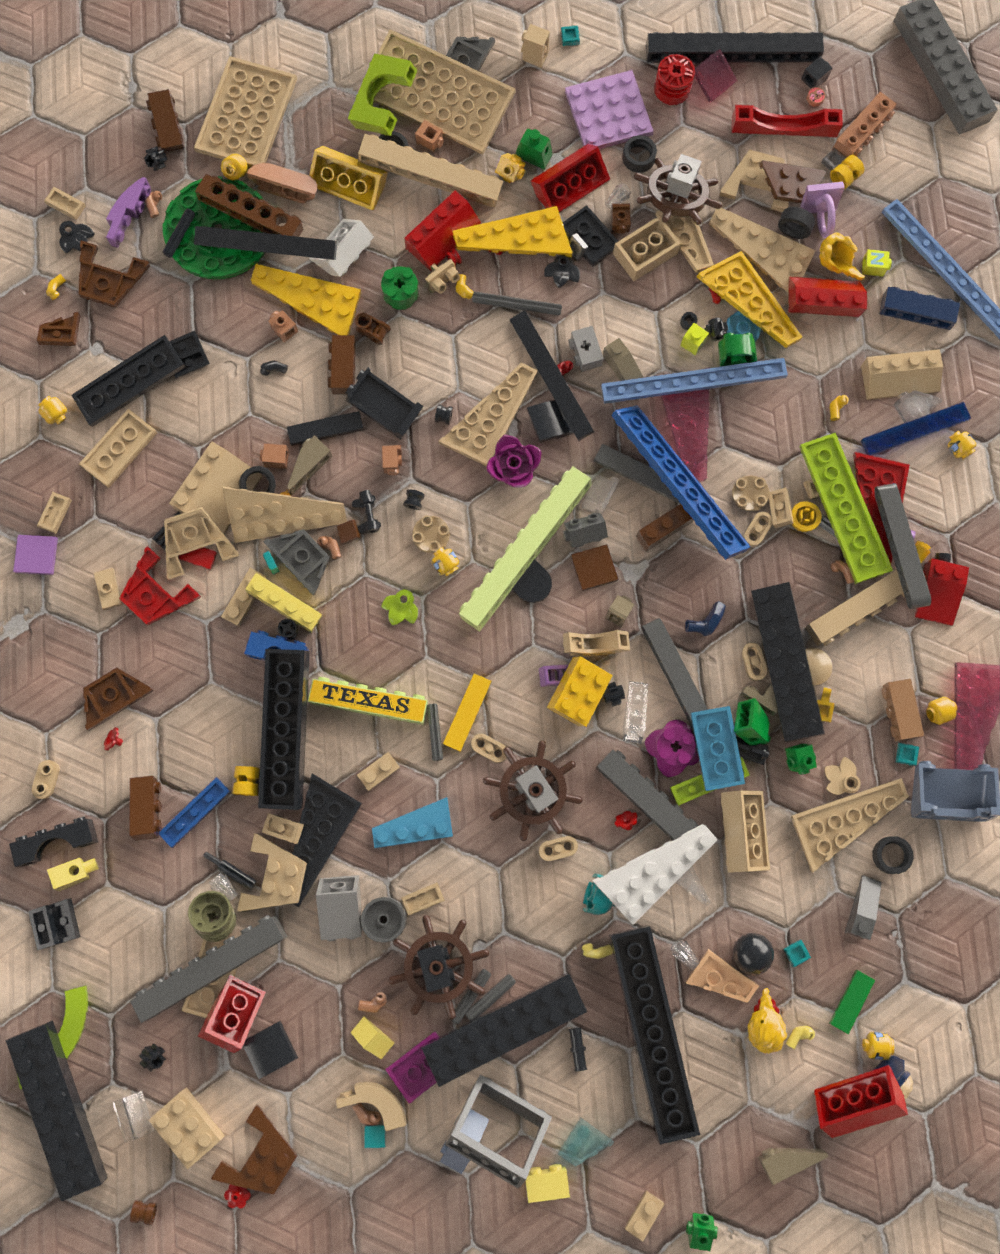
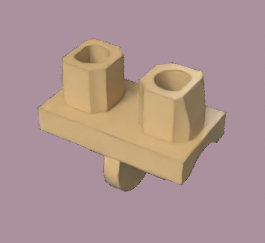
[425,259,460,294]

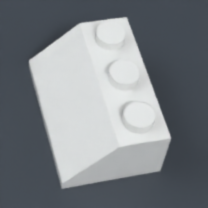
[310,219,374,277]

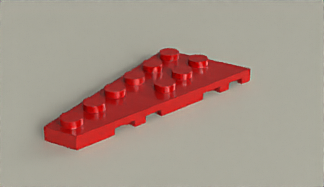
[853,452,910,564]

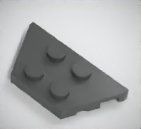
[446,37,495,71]
[263,529,330,596]

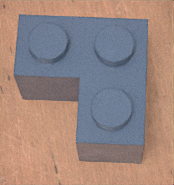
[440,1109,489,1174]

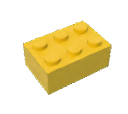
[547,656,613,727]

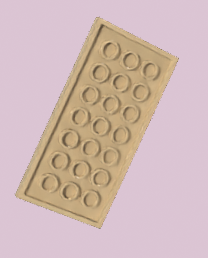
[358,29,516,154]

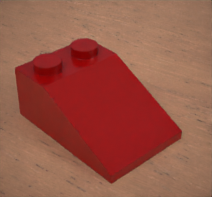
[915,558,969,626]
[198,975,266,1053]

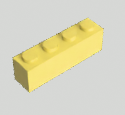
[245,573,322,633]

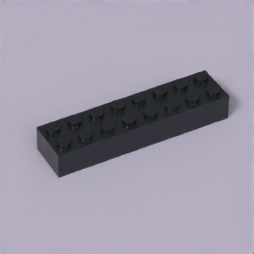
[751,582,825,743]
[258,649,310,810]
[421,973,587,1087]
[5,1020,108,1202]

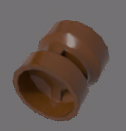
[130,1200,157,1226]

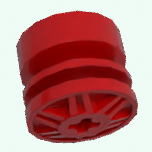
[654,54,695,105]

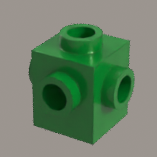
[785,743,817,775]
[686,1213,718,1252]

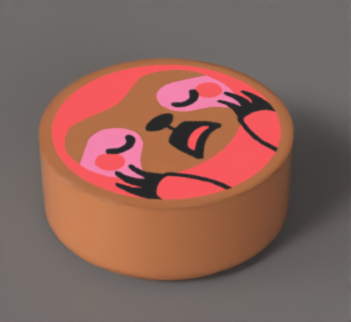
[806,87,825,107]

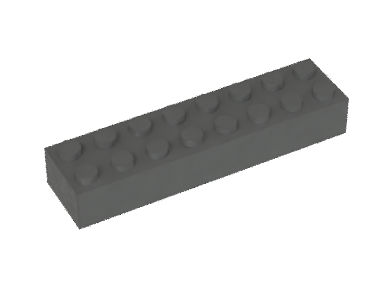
[894,0,998,135]

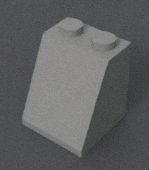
[316,875,362,941]

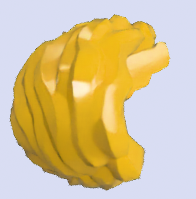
[819,232,865,281]
[747,988,787,1054]

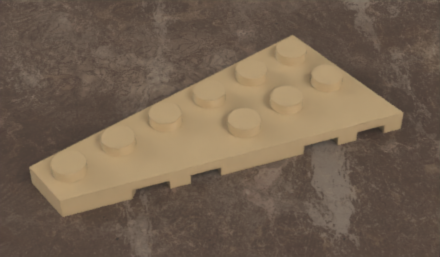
[709,208,816,295]
[223,486,347,543]
[791,778,909,873]

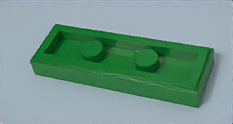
[829,970,875,1035]

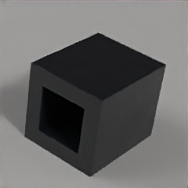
[801,56,832,88]

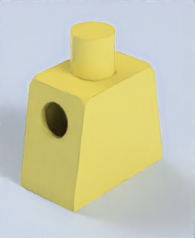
[47,858,99,891]

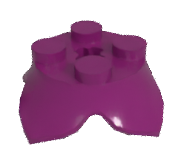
[487,434,541,488]
[644,719,699,777]

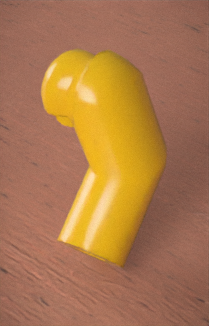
[46,274,66,300]
[456,274,474,300]
[829,395,849,421]

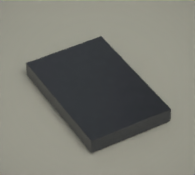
[563,205,618,267]

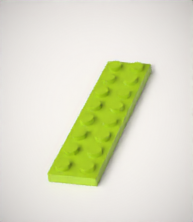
[799,433,893,584]

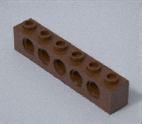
[195,174,304,237]

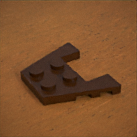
[79,241,150,308]
[211,1104,298,1195]

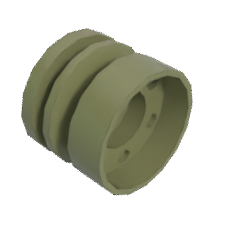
[188,891,237,942]

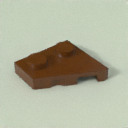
[37,312,81,346]

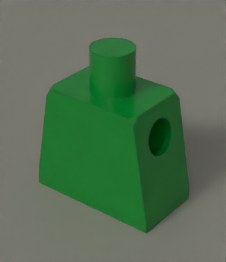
[515,129,553,170]
[734,698,771,746]

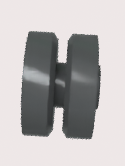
[361,897,407,943]

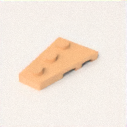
[685,949,759,1003]

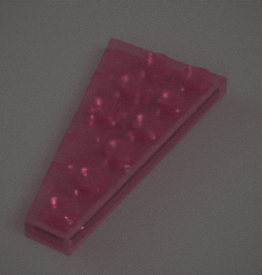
[661,367,710,482]
[954,662,1000,770]

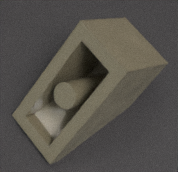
[605,595,635,627]

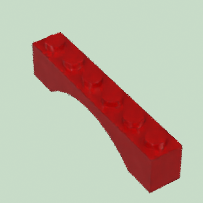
[731,105,843,138]

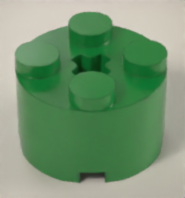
[381,266,419,310]
[718,333,757,367]

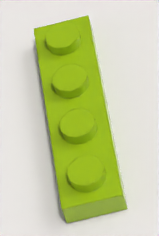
[669,757,750,806]

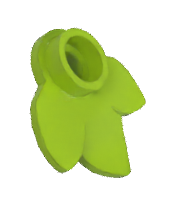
[381,589,418,625]

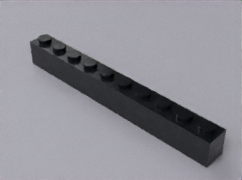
[646,32,824,63]

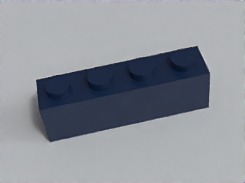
[879,287,960,330]

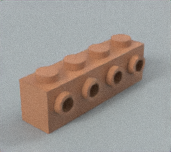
[832,92,897,158]

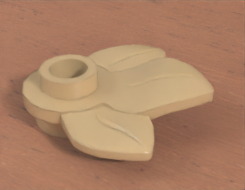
[824,757,861,795]

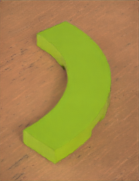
[17,985,88,1090]

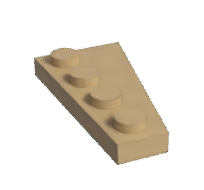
[655,202,714,273]

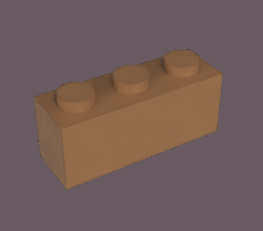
[882,678,924,742]

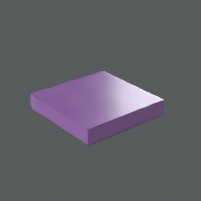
[13,535,58,575]

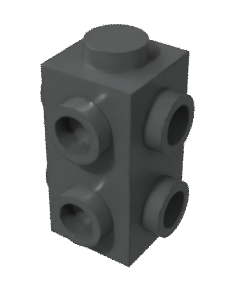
[563,513,608,548]

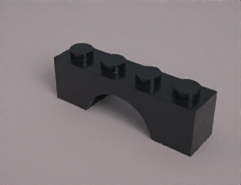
[9,817,98,867]

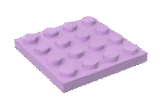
[565,70,653,149]

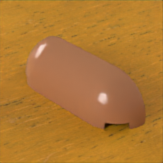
[247,163,317,203]

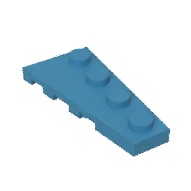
[372,797,453,848]

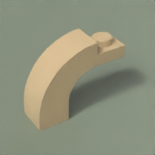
[563,630,630,656]
[336,1082,407,1131]

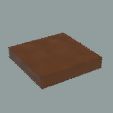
[571,544,618,591]

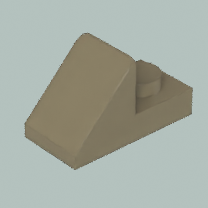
[739,684,778,715]

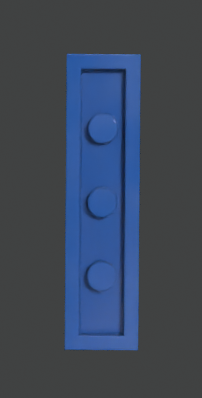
[159,777,231,848]

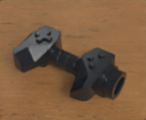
[352,490,381,534]

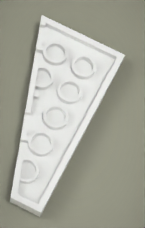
[592,824,718,925]

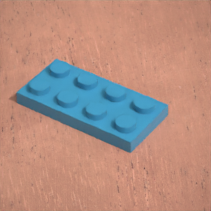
[690,706,745,791]

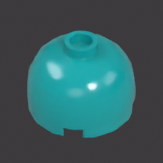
[583,873,615,915]

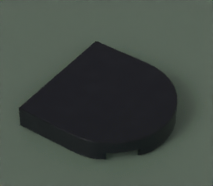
[512,559,552,603]

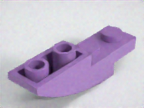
[106,177,151,248]

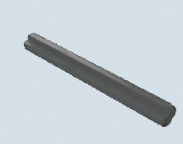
[472,292,562,315]

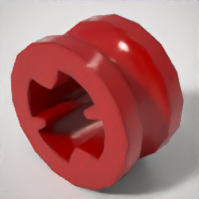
[446,248,462,267]

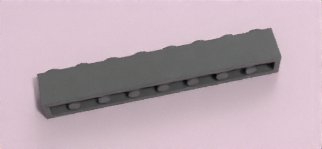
[130,915,288,1023]

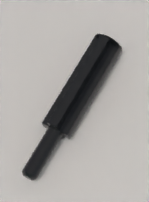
[203,852,257,891]

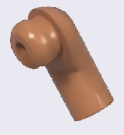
[145,191,162,218]

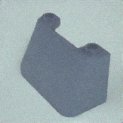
[911,761,1000,822]

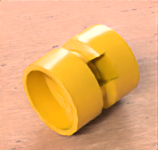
[830,155,865,190]
[232,766,260,796]

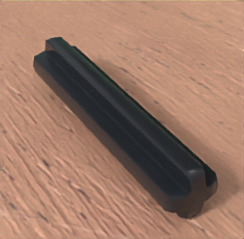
[162,208,195,258]

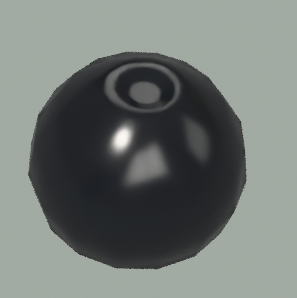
[732,933,774,976]

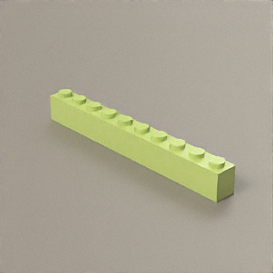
[459,466,592,632]

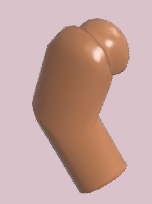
[317,536,341,560]
[830,560,855,584]
[358,992,387,1013]
[352,1103,381,1125]

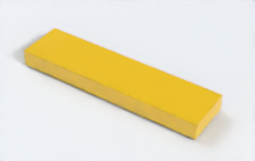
[443,673,492,752]

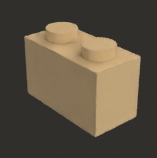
[521,24,550,68]

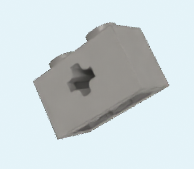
[568,326,604,372]

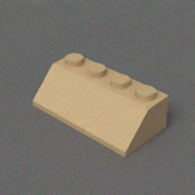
[861,349,943,400]
[721,791,770,873]

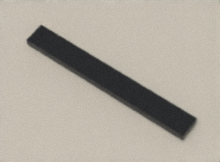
[194,226,337,260]
[509,310,595,441]

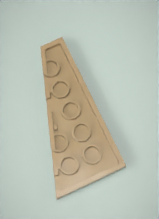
[439,363,538,466]

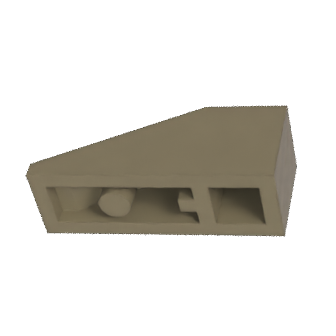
[603,338,644,381]
[287,436,333,495]
[758,1147,829,1185]

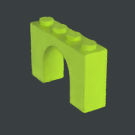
[348,53,417,136]

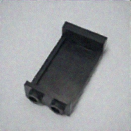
[345,367,424,440]

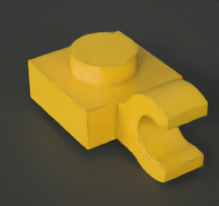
[818,687,835,723]

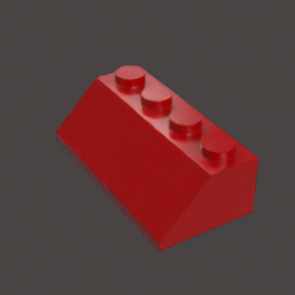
[530,144,610,212]
[404,190,481,271]
[788,276,867,317]
[814,1065,908,1138]

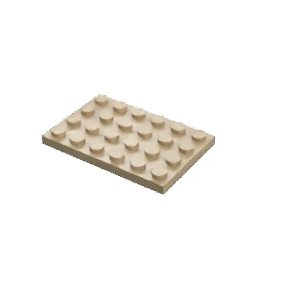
[194,56,297,167]

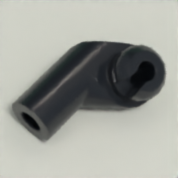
[260,360,288,376]

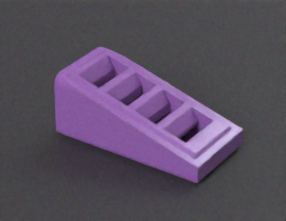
[539,665,568,687]

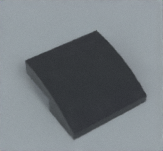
[170,330,210,378]
[527,400,574,443]
[28,898,81,950]
[243,1021,298,1079]

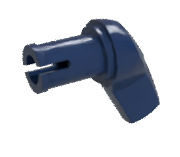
[685,601,726,636]

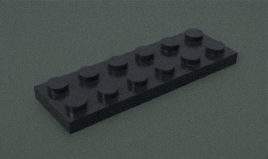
[71,335,185,427]

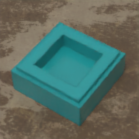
[561,26,580,46]
[263,551,280,574]
[896,743,919,766]
[783,939,811,967]
[364,1125,386,1148]

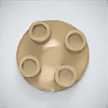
[732,475,770,511]
[412,515,450,553]
[806,648,832,686]

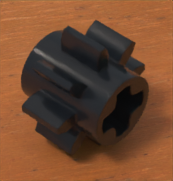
[144,146,168,171]
[704,318,728,341]
[603,682,625,707]
[139,1043,166,1072]

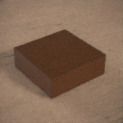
[336,519,361,545]

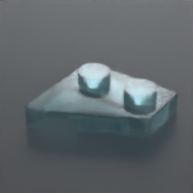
[558,1117,614,1167]

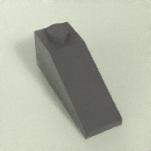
[845,875,882,940]

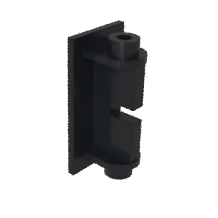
[736,737,769,765]

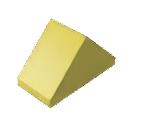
[351,1016,395,1059]

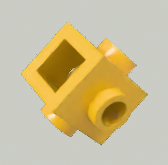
[495,153,526,183]

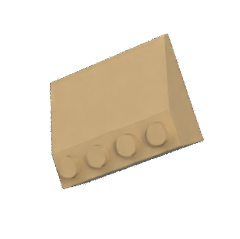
[169,442,263,534]

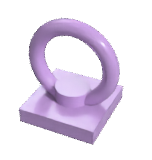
[800,182,845,238]

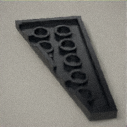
[292,773,362,907]

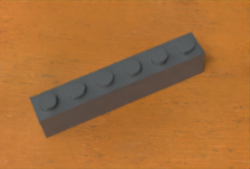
[596,750,699,841]

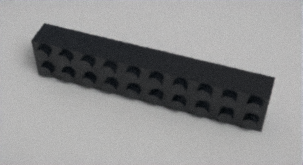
[609,926,700,1145]

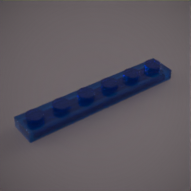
[861,402,971,456]

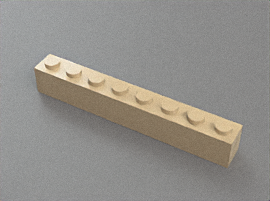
[358,134,503,207]

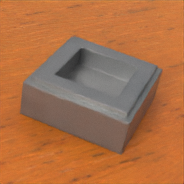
[821,148,846,171]
[569,234,588,260]

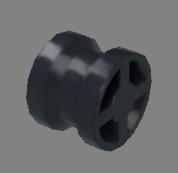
[435,404,453,425]
[403,489,425,510]
[278,619,299,640]

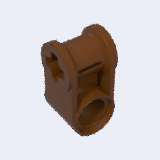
[355,312,391,345]

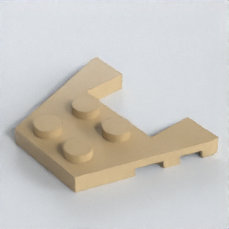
[719,149,788,212]
[164,507,239,580]
[237,833,307,912]

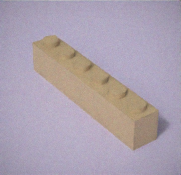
[805,570,905,647]

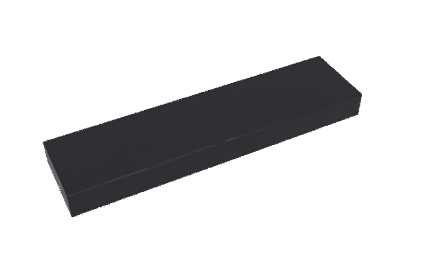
[287,411,364,446]

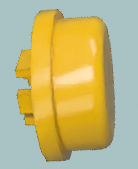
[792,501,822,532]

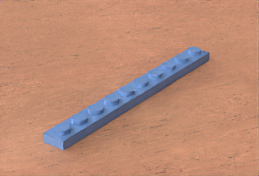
[882,199,1000,339]
[601,358,788,404]

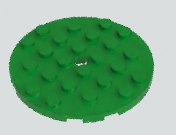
[162,176,269,280]

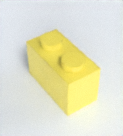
[526,1164,570,1203]

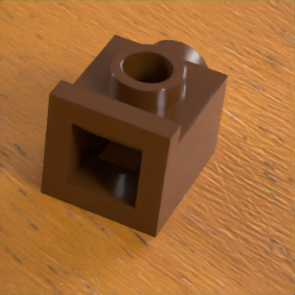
[611,203,631,234]

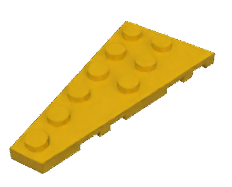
[453,206,573,257]
[696,251,803,348]
[251,264,361,335]

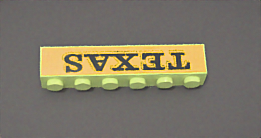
[308,677,428,725]

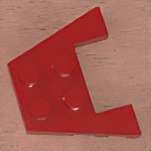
[119,546,201,625]

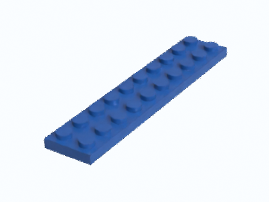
[611,405,751,560]

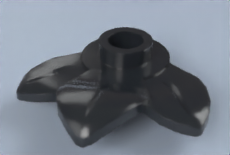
[59,221,95,254]
[544,255,580,288]

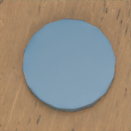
[726,311,761,342]

